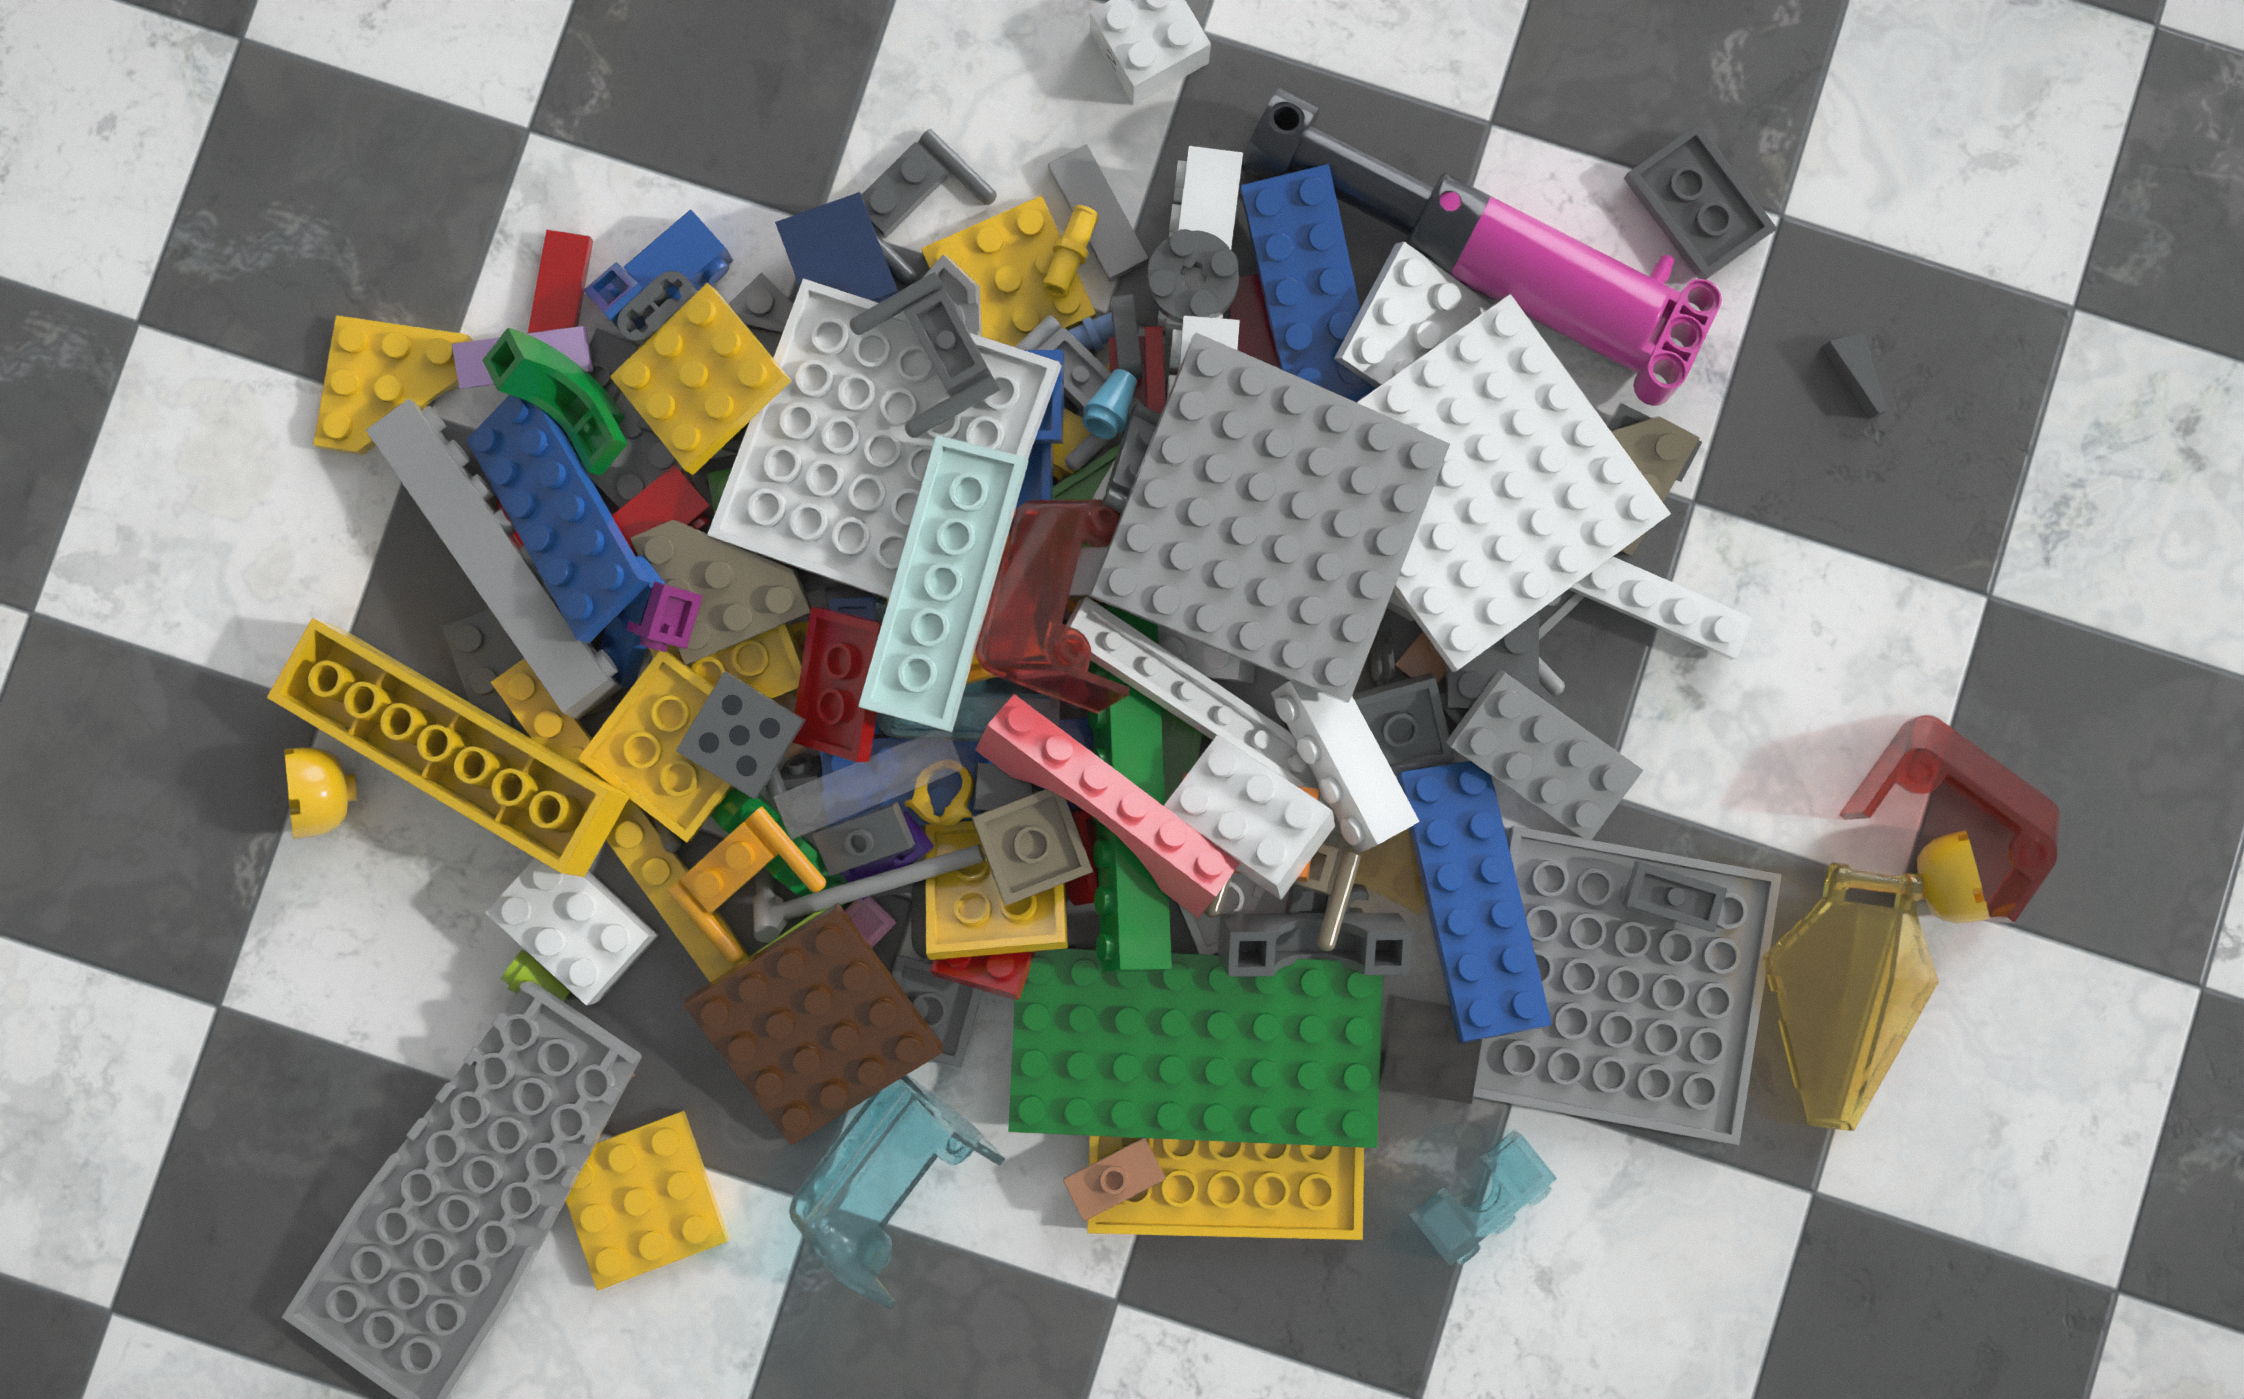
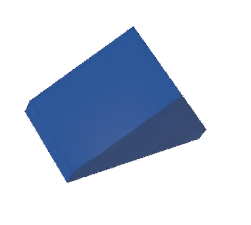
[583,262,646,331]

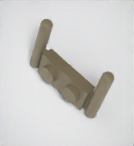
[1203,844,1361,951]

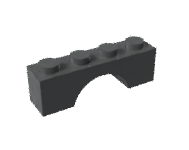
[1218,913,1413,977]

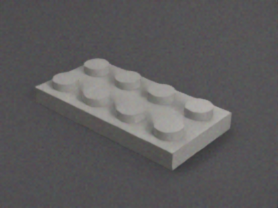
[1446,668,1643,840]

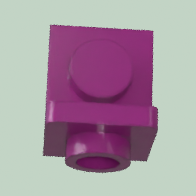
[626,581,703,652]

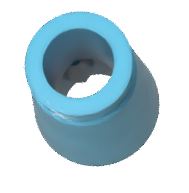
[1082,369,1137,439]

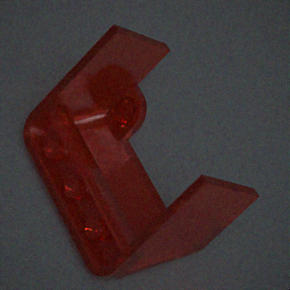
[976,499,1130,713]
[1839,715,2060,923]

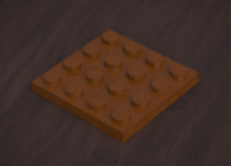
[683,903,943,1145]

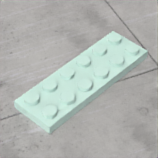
[858,435,1029,733]

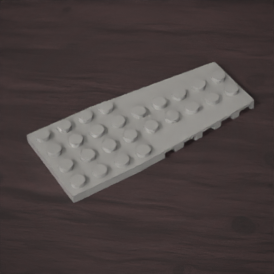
[282,981,642,1399]

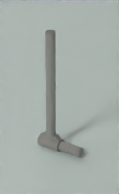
[753,844,984,943]

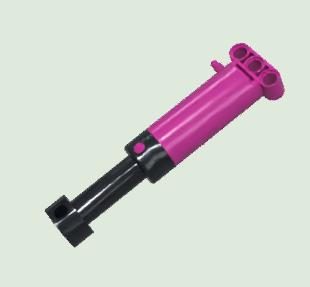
[1241,88,1722,406]

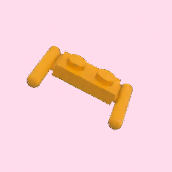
[667,806,826,964]

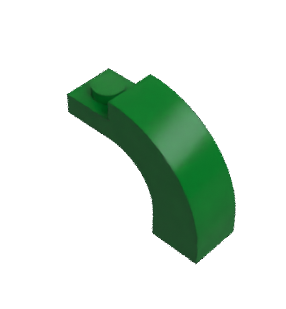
[482,328,628,476]

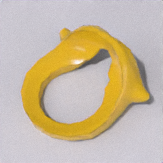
[904,760,975,827]

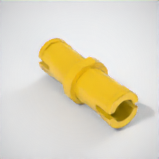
[1042,205,1099,297]

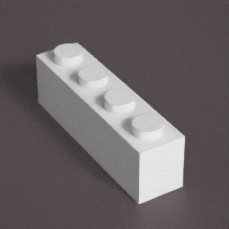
[1270,680,1419,854]

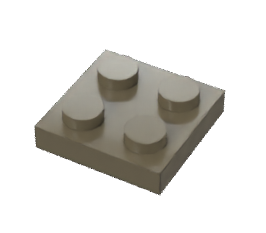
[971,789,1093,906]

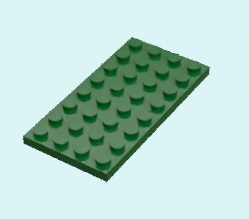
[1008,948,1383,1148]

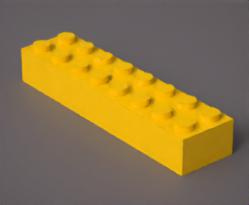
[266,618,630,877]

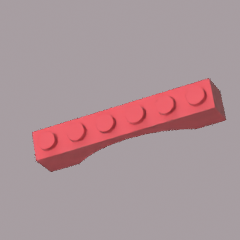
[975,694,1240,918]

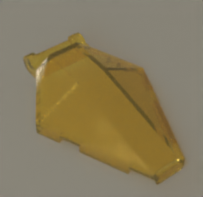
[1762,862,1939,1131]

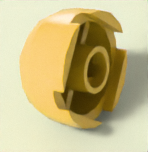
[284,747,357,839]
[1909,830,1990,924]

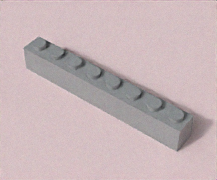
[365,398,622,720]

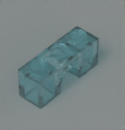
[1409,1130,1557,1266]

